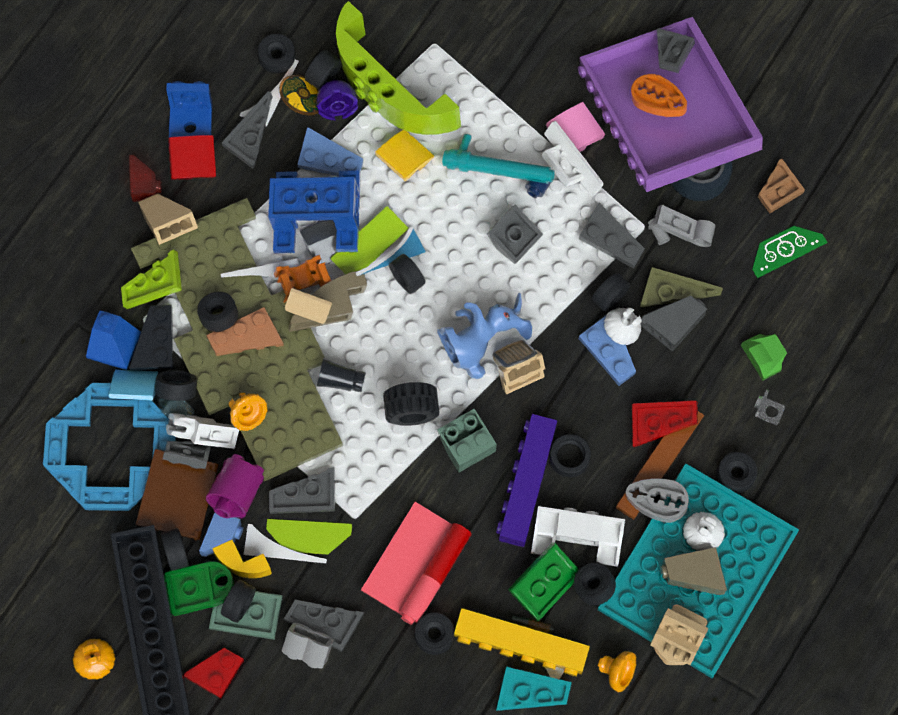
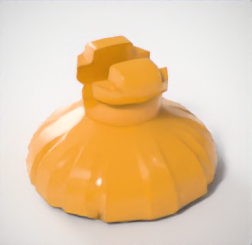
[229,393,268,431]
[73,639,115,680]
[598,651,636,692]

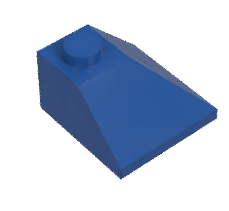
[86,310,141,370]

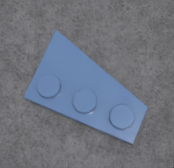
[298,127,363,176]
[578,316,636,386]

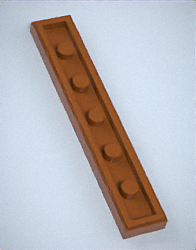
[616,411,704,520]

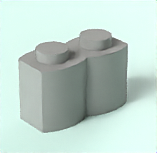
[282,623,334,668]

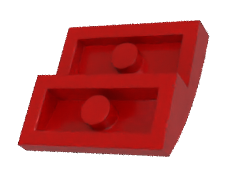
[168,135,216,180]

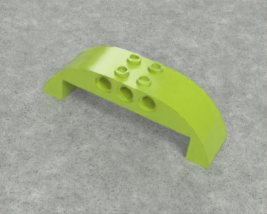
[336,1,461,135]

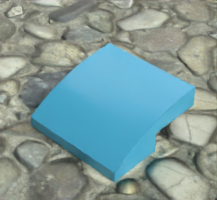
[109,370,158,400]

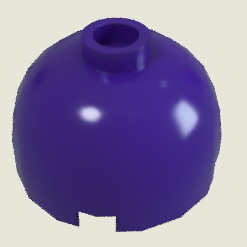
[316,80,358,120]

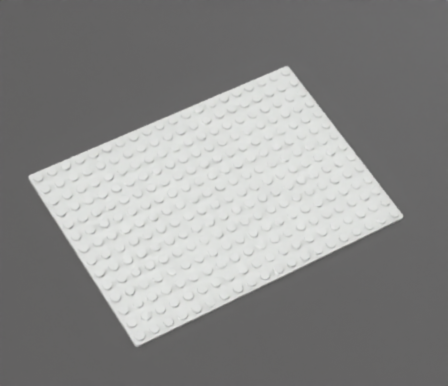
[143,44,645,519]

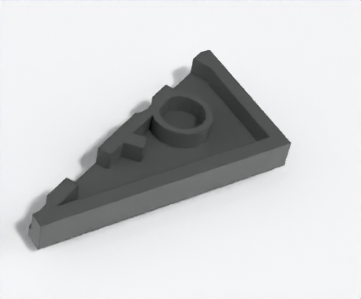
[222,91,273,169]

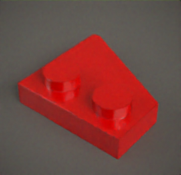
[184,648,244,698]

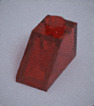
[129,155,161,202]

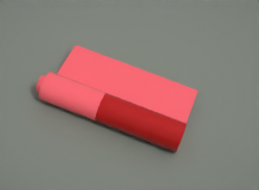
[361,502,472,625]

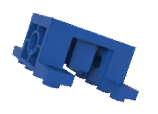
[268,170,361,253]

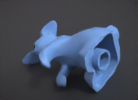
[437,293,532,379]

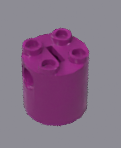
[206,454,264,519]

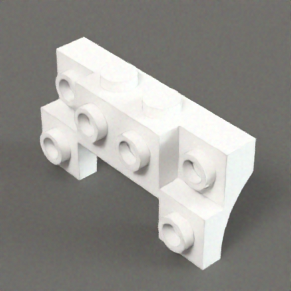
[531,506,625,567]

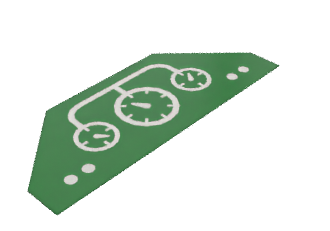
[752,226,828,278]

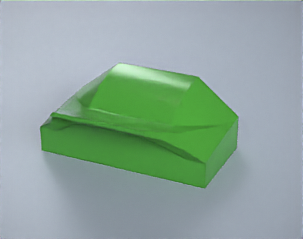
[741,334,787,381]

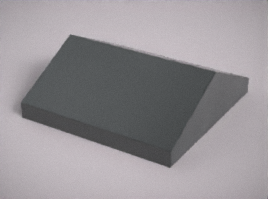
[487,204,543,264]
[300,220,337,265]

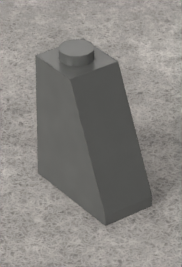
[641,296,707,352]

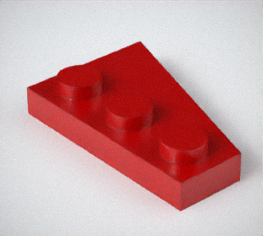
[632,401,698,447]

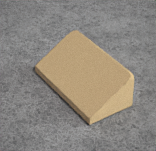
[285,288,332,324]

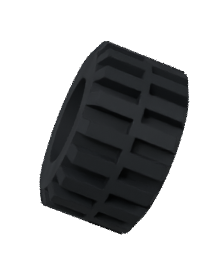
[383,382,440,426]

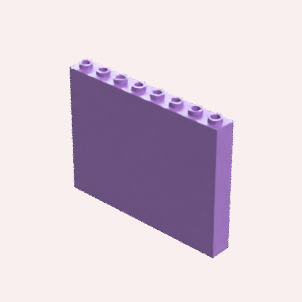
[578,17,763,192]

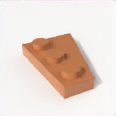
[206,307,284,356]

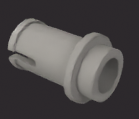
[648,218,671,245]

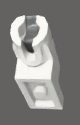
[166,413,239,449]

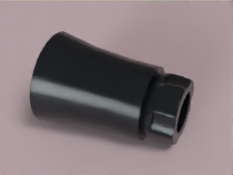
[317,358,366,392]

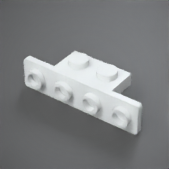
[541,121,603,196]

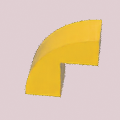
[212,540,272,578]

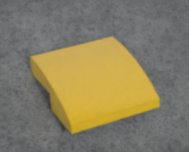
[375,130,434,182]

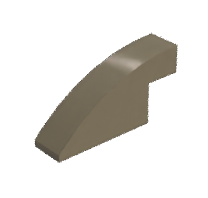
[288,270,367,332]

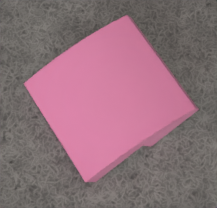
[546,102,605,152]

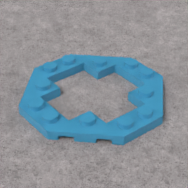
[43,383,176,511]

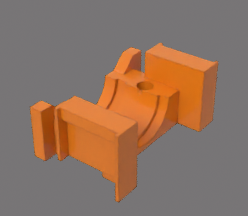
[274,255,332,302]

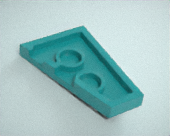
[496,667,572,711]

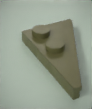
[640,267,723,307]

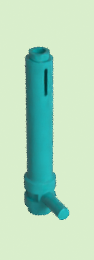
[442,134,555,184]

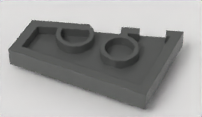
[579,202,645,268]
[269,467,335,514]
[284,600,364,652]

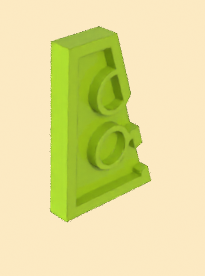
[121,249,182,309]

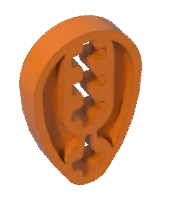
[631,74,687,117]

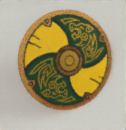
[279,75,319,115]

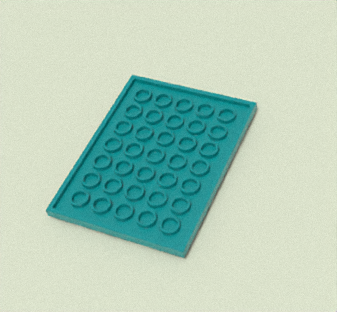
[598,464,799,678]

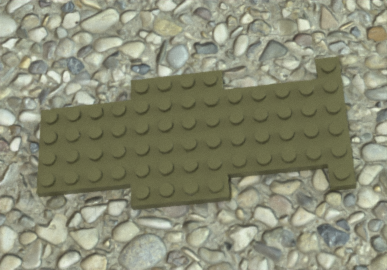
[131,198,343,481]

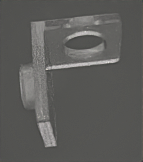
[754,389,785,425]

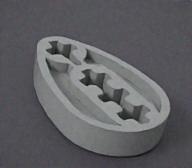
[626,479,689,523]

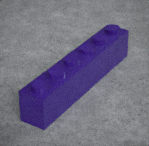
[496,414,557,547]

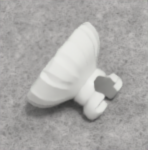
[604,308,642,345]
[683,512,725,551]

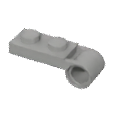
[653,205,716,247]

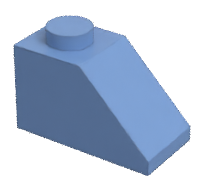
[199,513,243,557]

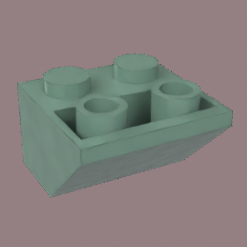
[437,409,497,472]

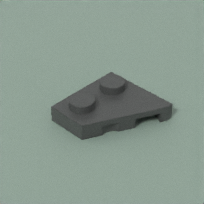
[657,28,695,73]
[163,441,211,469]

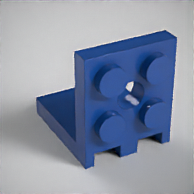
[166,81,213,138]

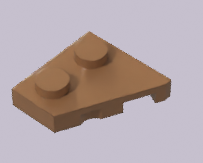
[758,159,805,213]

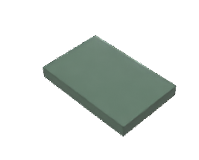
[209,585,283,640]

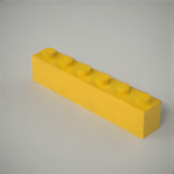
[454,609,590,676]

